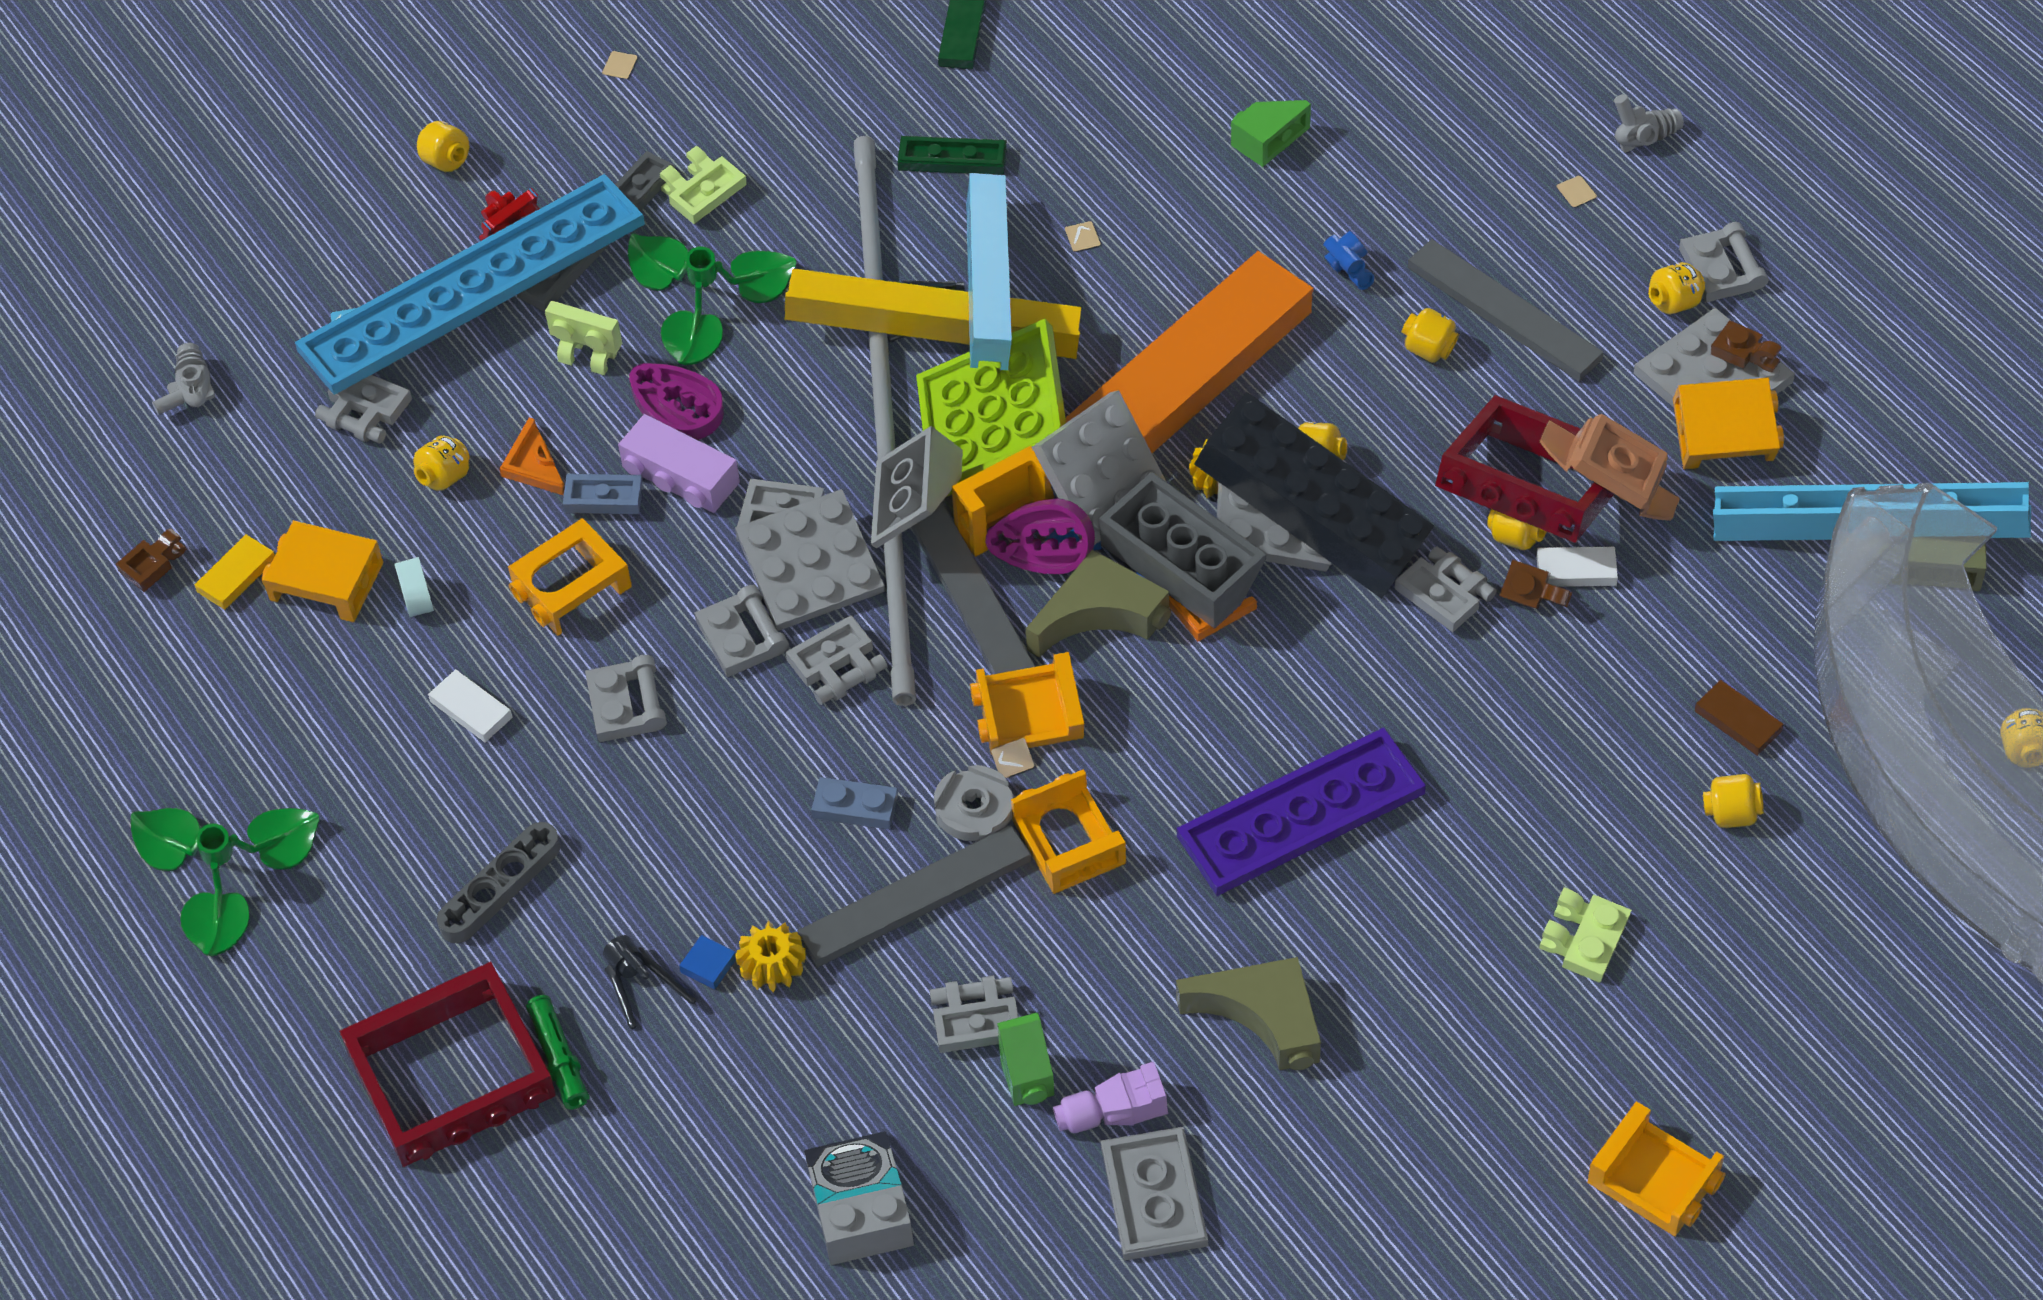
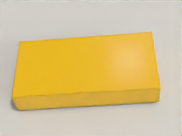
[194,534,275,610]

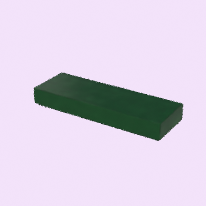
[938,0,987,69]
[897,136,1007,175]

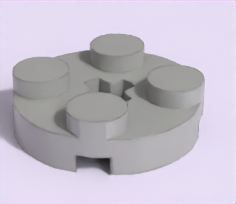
[934,765,1013,842]

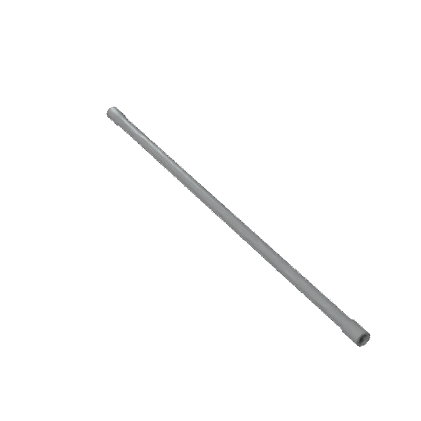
[854,136,916,706]

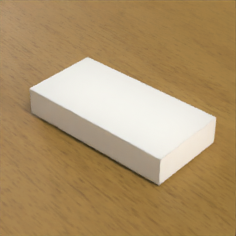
[1537,547,1618,587]
[428,669,513,742]

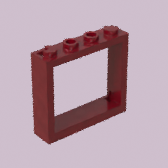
[1435,395,1614,543]
[339,961,556,1167]

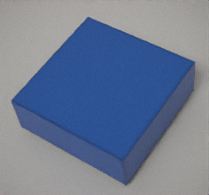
[679,935,736,990]

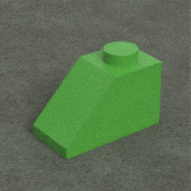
[1231,100,1311,167]
[997,1012,1054,1106]

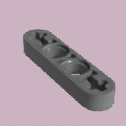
[437,822,560,943]

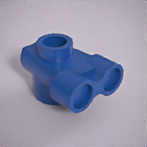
[1323,230,1375,290]

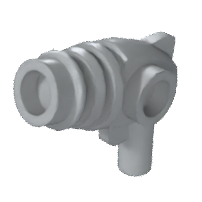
[1614,94,1684,153]
[152,343,215,415]

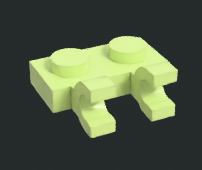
[660,146,747,224]
[545,301,622,376]
[1539,887,1632,983]

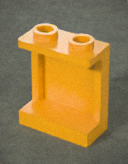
[1673,377,1784,469]
[952,446,1054,557]
[262,520,384,622]
[970,652,1084,755]
[1587,1101,1725,1237]

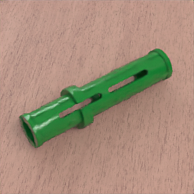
[525,995,590,1110]

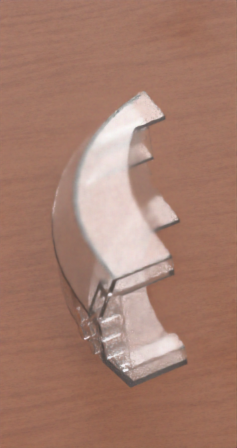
[1814,483,2043,988]

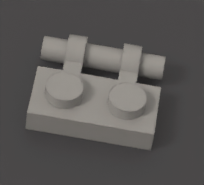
[315,375,412,444]
[1395,546,1497,632]
[786,615,887,705]
[929,975,1018,1053]

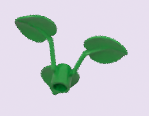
[628,234,797,365]
[131,808,320,956]

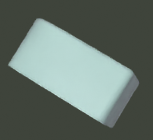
[395,557,434,617]

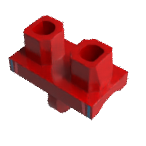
[479,188,540,241]

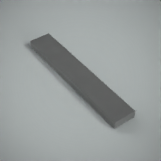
[517,151,675,312]
[1408,239,1604,381]
[911,502,1035,674]
[797,825,1031,968]

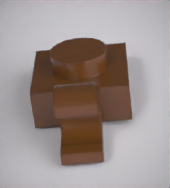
[1711,320,1782,372]
[115,528,187,592]
[1499,559,1573,610]

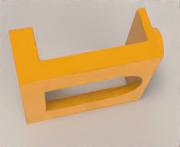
[508,518,632,636]
[1011,769,1126,894]

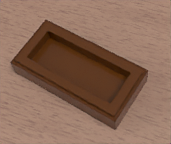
[1695,679,1784,756]

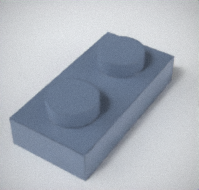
[563,474,643,514]
[811,777,898,829]

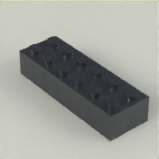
[1194,392,1434,599]

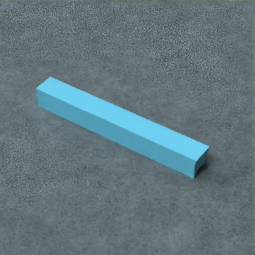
[966,173,1012,370]
[1713,482,2031,541]

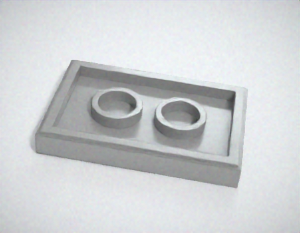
[1101,1127,1208,1261]

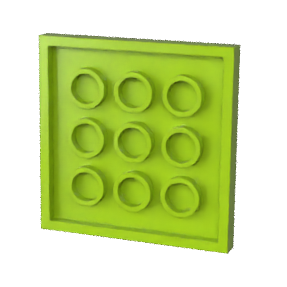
[916,319,1066,497]

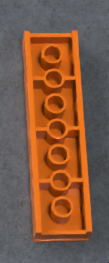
[1066,251,1314,453]

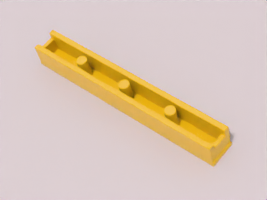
[784,268,1081,359]

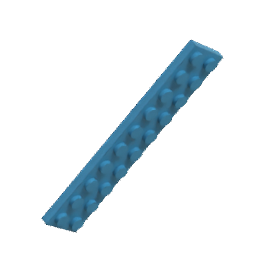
[295,174,645,395]

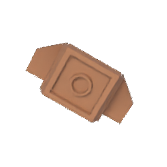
[1540,414,1680,521]

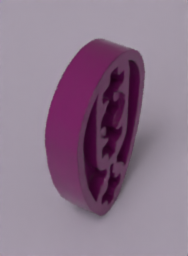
[629,363,724,440]
[986,499,1095,574]

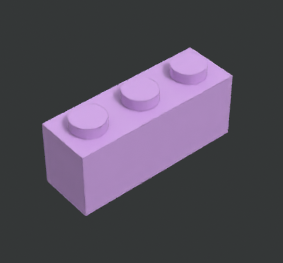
[618,414,740,513]

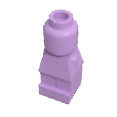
[1053,1062,1168,1133]

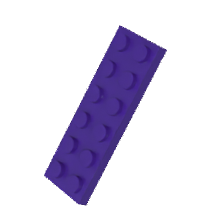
[1176,727,1426,896]

